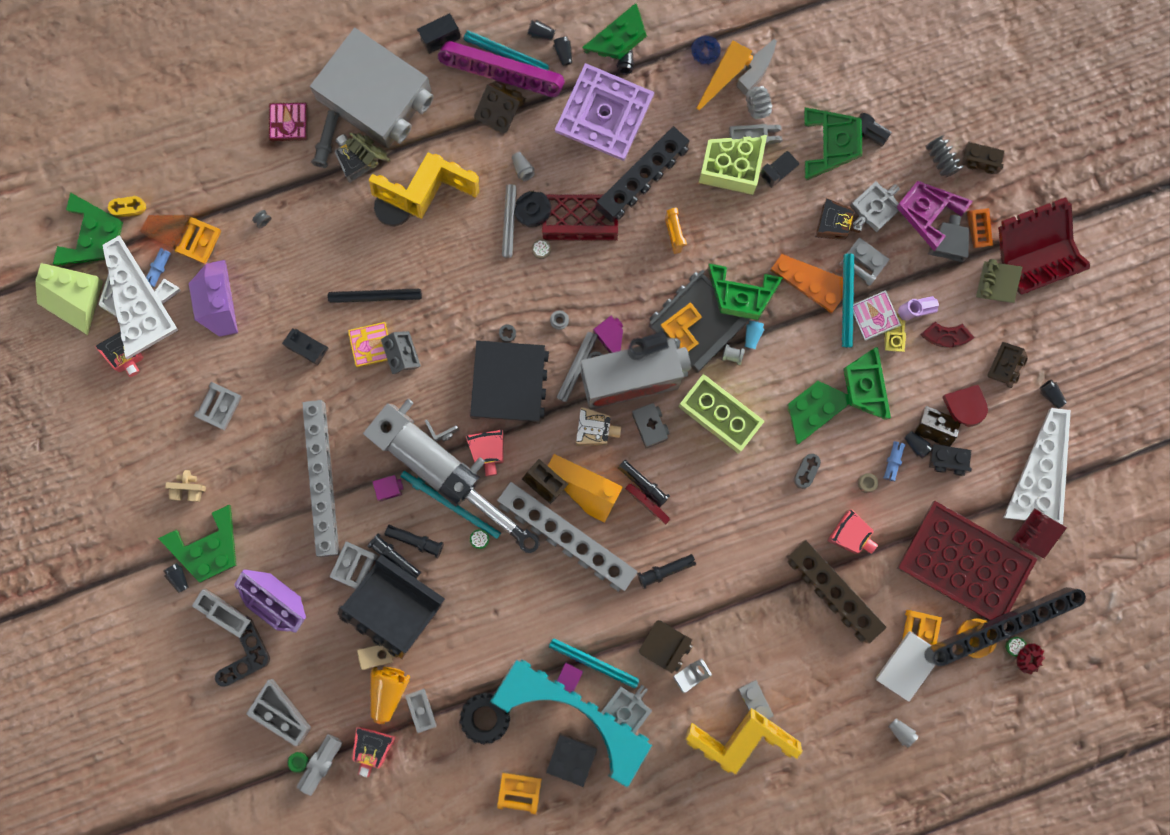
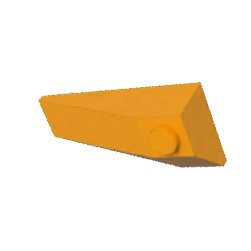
[696,40,753,110]
[548,454,623,523]

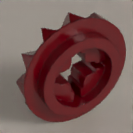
[1016,643,1046,675]

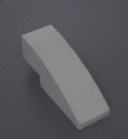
[737,39,777,96]
[192,589,251,638]

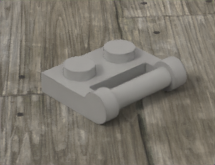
[839,237,890,286]
[194,382,242,431]
[330,541,378,589]

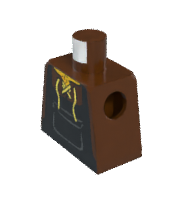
[815,198,862,240]

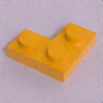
[660,302,702,352]

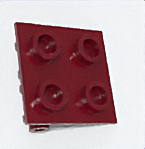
[1012,508,1067,559]

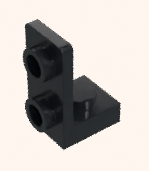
[759,151,799,188]

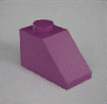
[593,315,623,353]

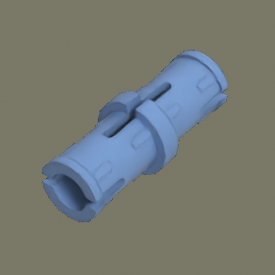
[146,248,171,287]
[883,441,905,482]

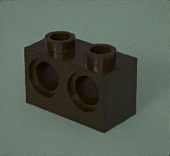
[522,459,568,504]

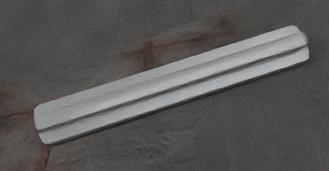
[502,184,516,258]
[557,332,597,402]

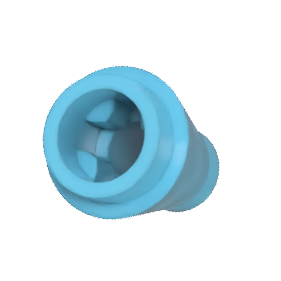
[744,320,764,349]

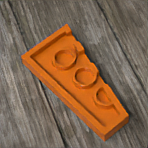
[770,254,843,313]

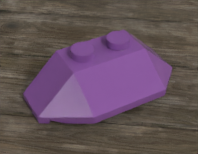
[189,260,238,337]
[234,570,306,632]

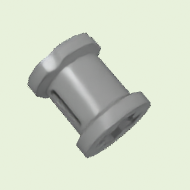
[722,344,745,365]

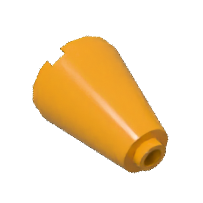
[370,666,410,724]

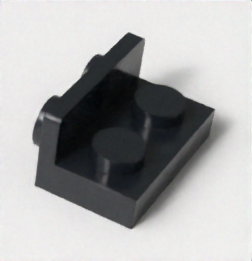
[929,444,972,476]

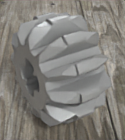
[746,86,772,119]

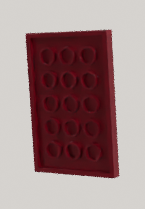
[897,501,1037,621]

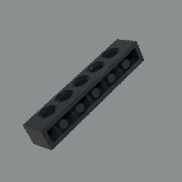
[596,126,690,223]

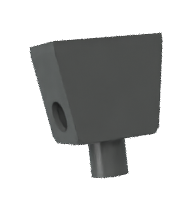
[928,215,969,262]

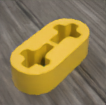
[108,196,146,217]

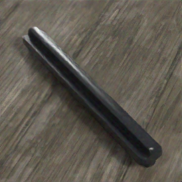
[328,289,422,303]

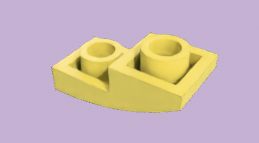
[885,314,906,352]

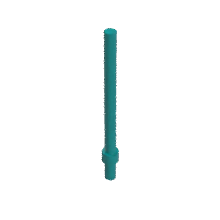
[400,470,501,539]

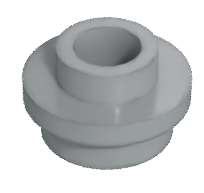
[550,311,569,330]

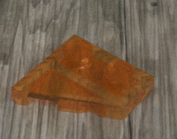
[140,215,191,249]

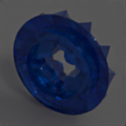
[691,36,721,65]

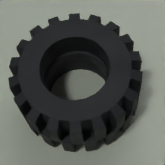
[460,693,510,745]

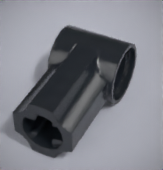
[858,113,892,147]
[628,331,669,360]

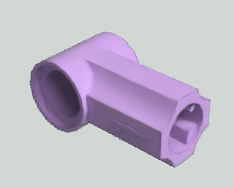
[898,296,939,321]

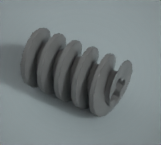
[926,135,964,178]

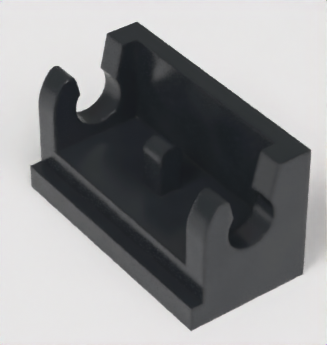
[417,13,461,54]
[282,328,329,366]

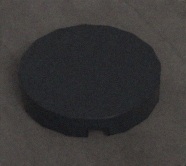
[514,191,551,227]
[374,198,410,227]

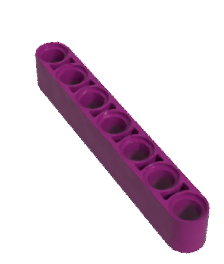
[438,41,565,97]

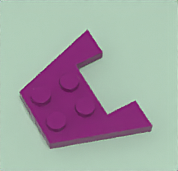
[897,181,973,251]

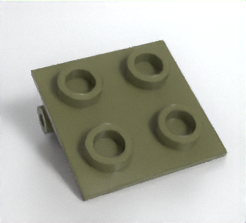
[345,133,391,168]
[976,259,1023,303]

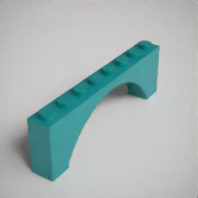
[490,659,652,787]

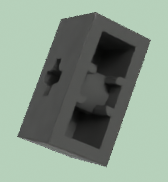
[632,403,670,449]

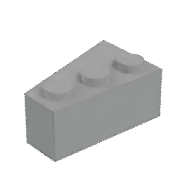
[246,679,312,746]

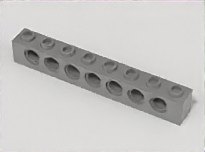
[302,400,340,557]
[497,482,638,592]

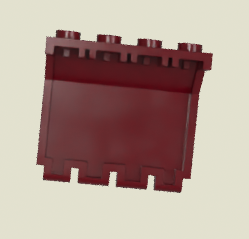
[998,197,1090,295]

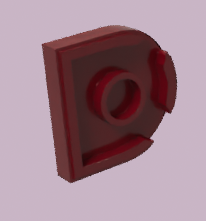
[942,385,988,427]

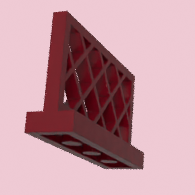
[542,194,618,241]

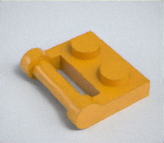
[665,208,687,254]
[174,217,221,265]
[899,610,942,645]
[497,772,542,814]

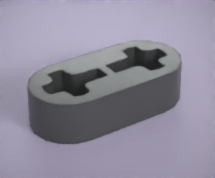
[794,454,821,489]

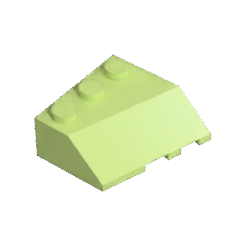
[699,135,767,195]
[35,263,103,335]

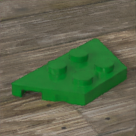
[582,3,647,60]
[843,347,891,420]
[787,381,849,445]

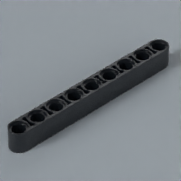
[924,587,1086,666]

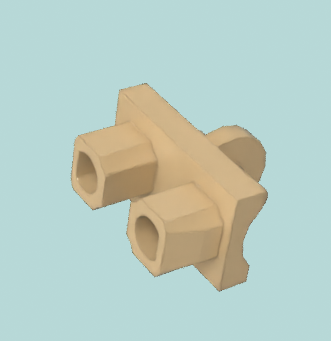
[165,470,206,502]

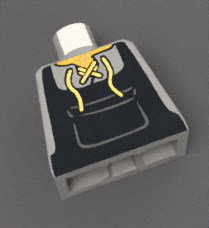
[334,134,379,183]

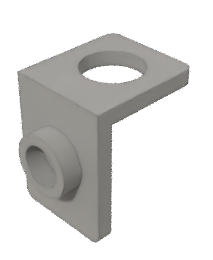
[425,420,459,442]
[673,659,712,693]

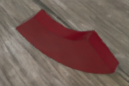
[920,321,975,348]
[625,483,670,525]

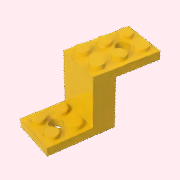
[369,153,479,219]
[686,708,802,775]

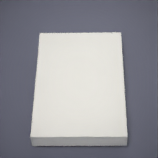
[876,631,939,701]

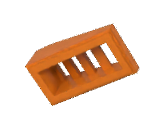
[967,208,993,248]

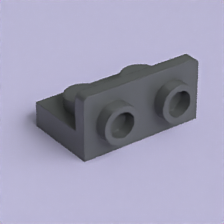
[381,331,421,374]

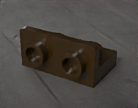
[962,142,1005,174]
[987,342,1028,388]
[915,406,961,447]

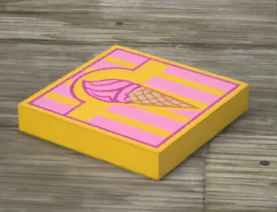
[348,322,389,368]

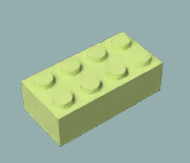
[678,374,765,454]

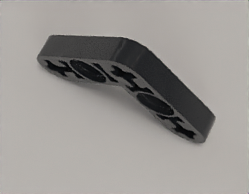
[215,615,270,687]

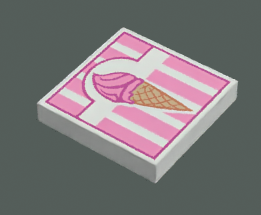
[853,290,901,341]

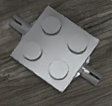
[850,181,900,232]
[601,685,652,741]

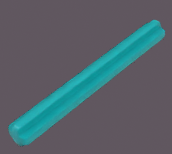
[464,31,549,71]
[842,253,854,348]
[549,638,639,688]

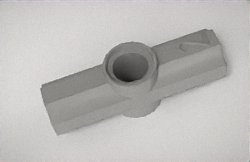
[297,734,343,796]

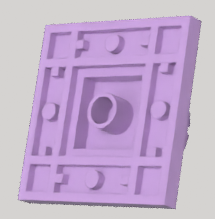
[555,63,654,161]

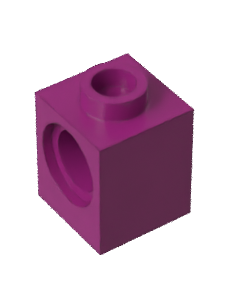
[372,475,404,502]
[557,662,583,692]

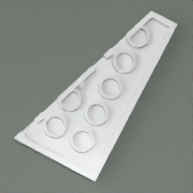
[103,235,178,360]
[1003,408,1071,524]

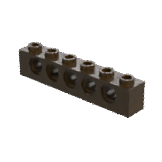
[786,540,887,643]

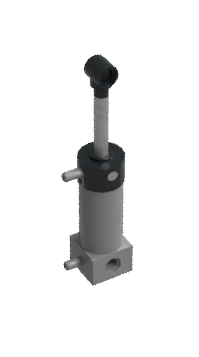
[363,399,540,553]

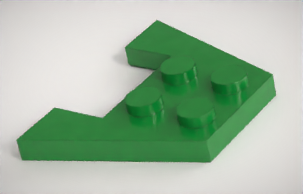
[804,107,862,180]
[53,192,123,266]
[708,264,783,320]
[158,505,237,583]

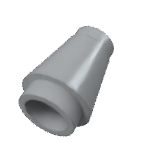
[511,152,535,181]
[888,718,919,748]

